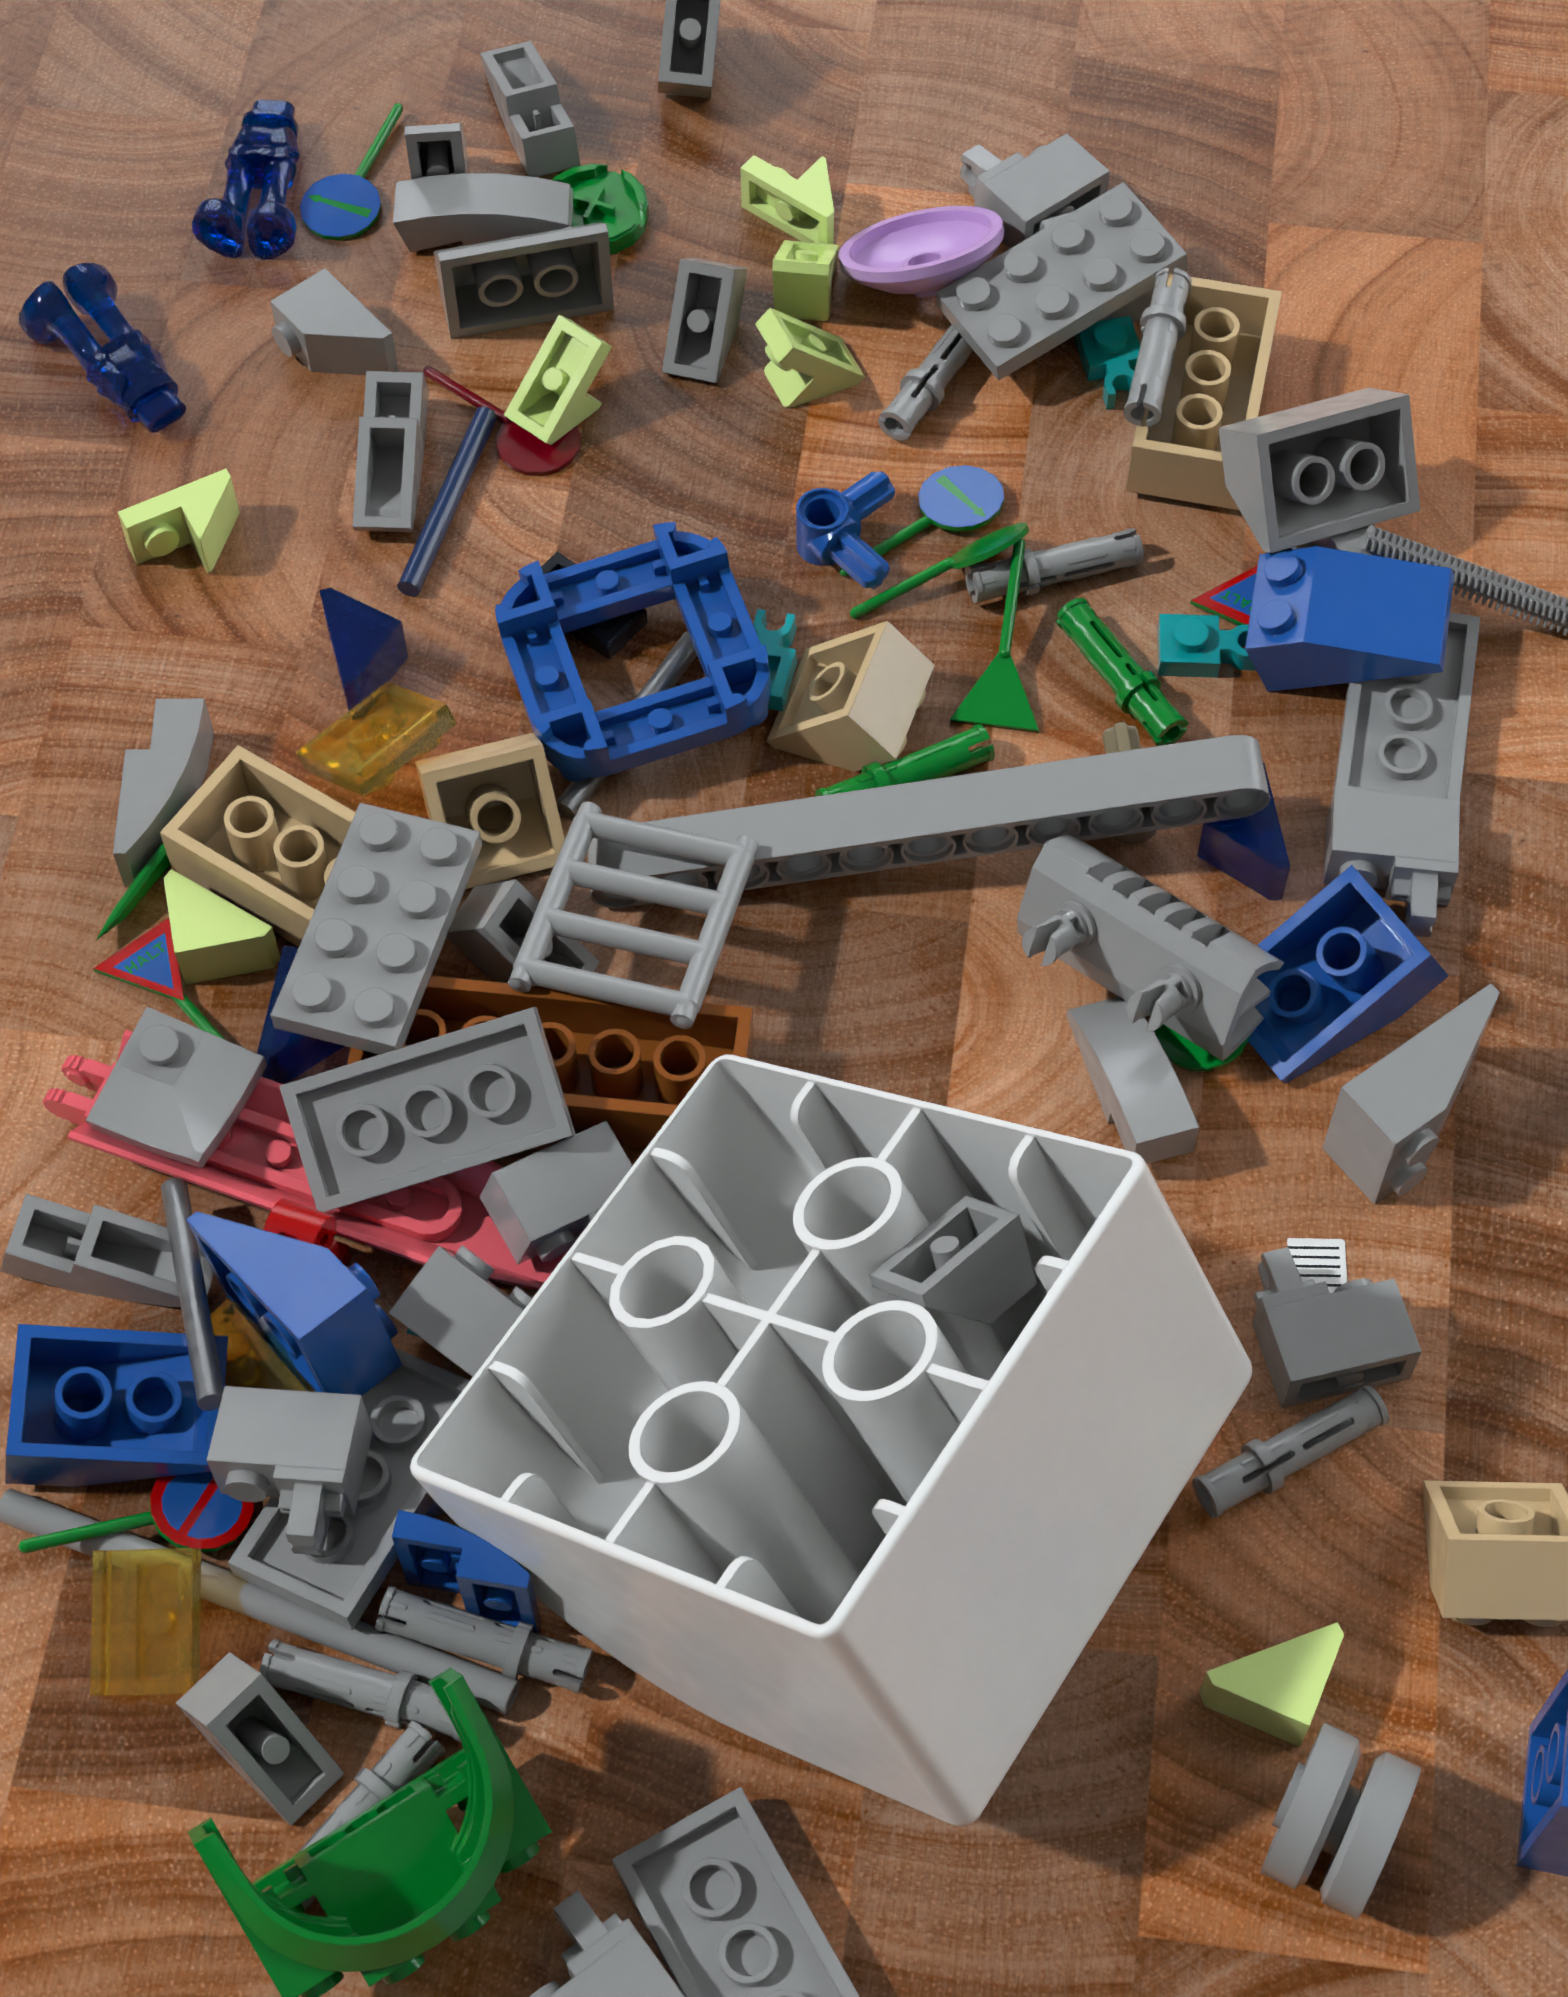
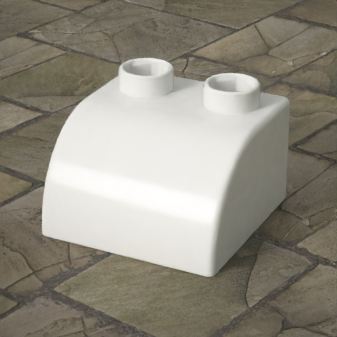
[410,1054,1253,1827]

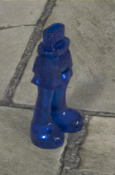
[192,99,300,260]
[19,263,186,433]

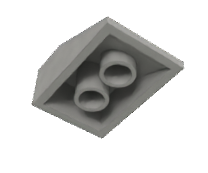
[1322,983,1500,1204]

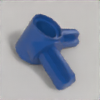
[796,471,895,589]

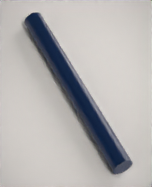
[397,407,497,597]

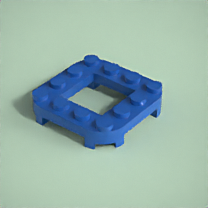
[495,522,772,781]

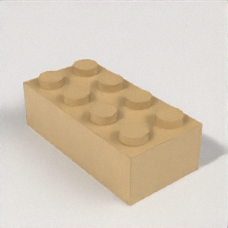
[1126,273,1282,510]
[160,745,356,947]

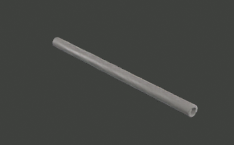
[0,1488,520,1715]

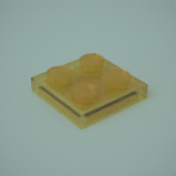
[295,682,457,797]

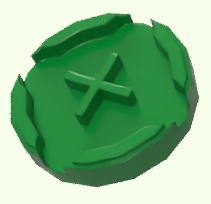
[552,163,649,255]

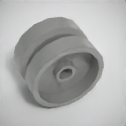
[1260,1722,1421,1920]

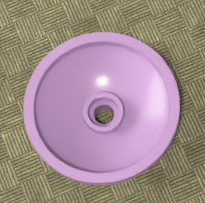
[838,206,1004,298]

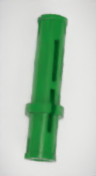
[1056,597,1189,746]
[815,724,995,797]

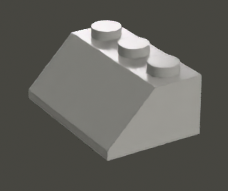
[434,223,614,339]
[1219,388,1421,553]

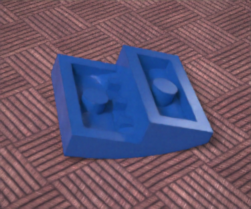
[392,1510,541,1633]

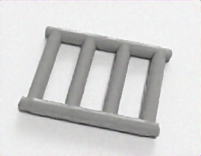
[508,802,759,1029]

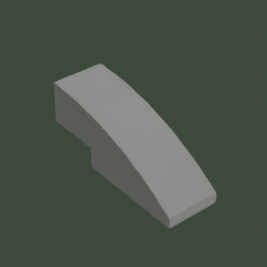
[480,41,581,177]
[393,173,573,253]
[353,371,429,532]
[113,698,214,887]
[1067,997,1199,1164]
[0,1194,214,1308]

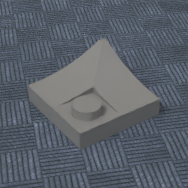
[86,1007,267,1168]

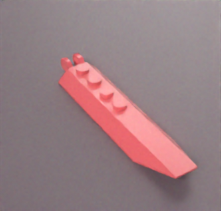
[43,1030,569,1291]

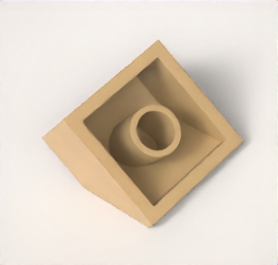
[766,621,935,772]
[415,732,565,889]
[1423,1480,1568,1627]

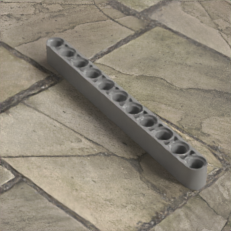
[587,735,1270,909]

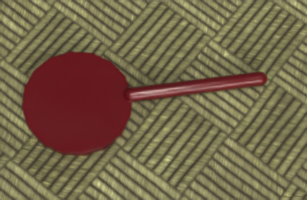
[423,366,581,476]

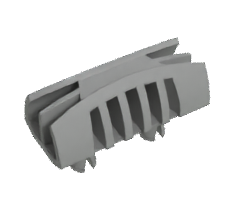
[1017,835,1284,1061]

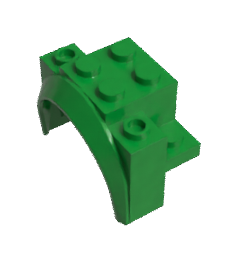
[188,1667,552,1997]

